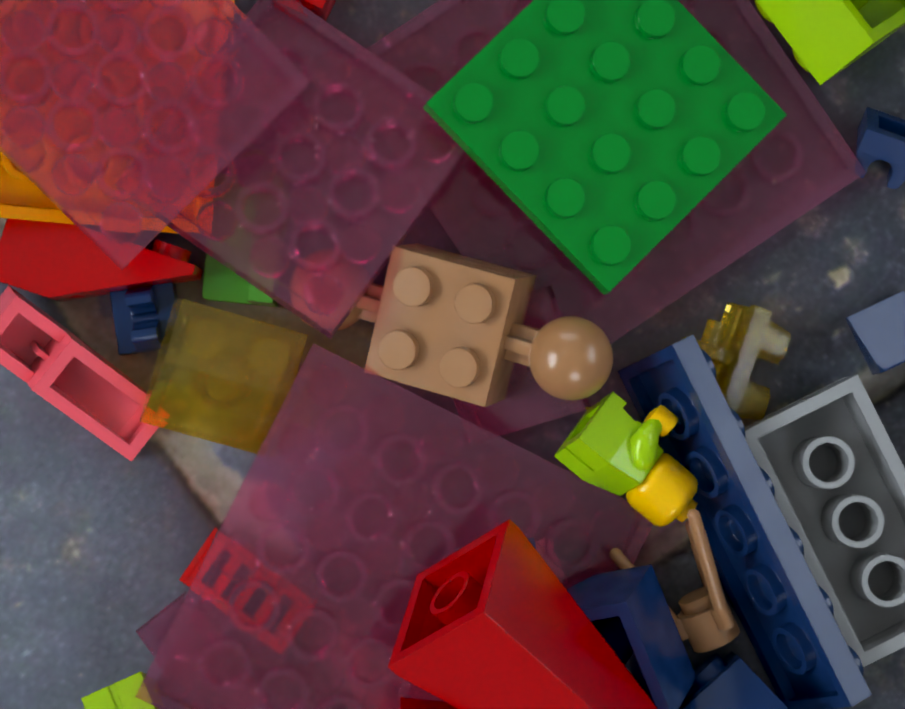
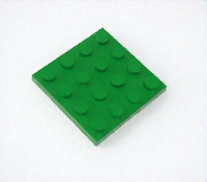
[423,0,787,295]

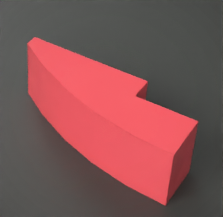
[0,285,171,462]

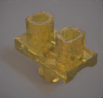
[681,302,791,420]

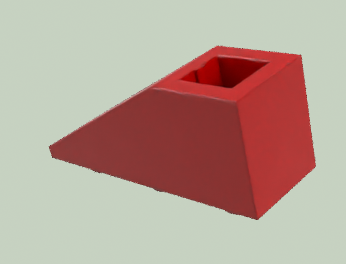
[0,218,203,302]

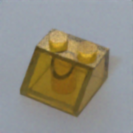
[140,298,308,456]

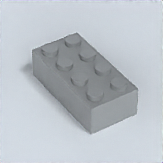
[744,375,905,667]

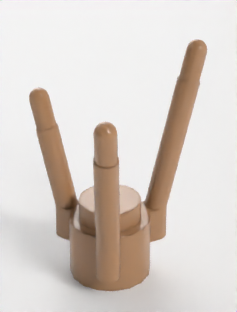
[609,509,740,653]

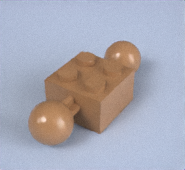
[289,243,613,407]

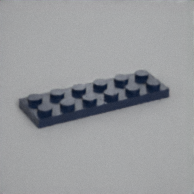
[617,335,872,709]

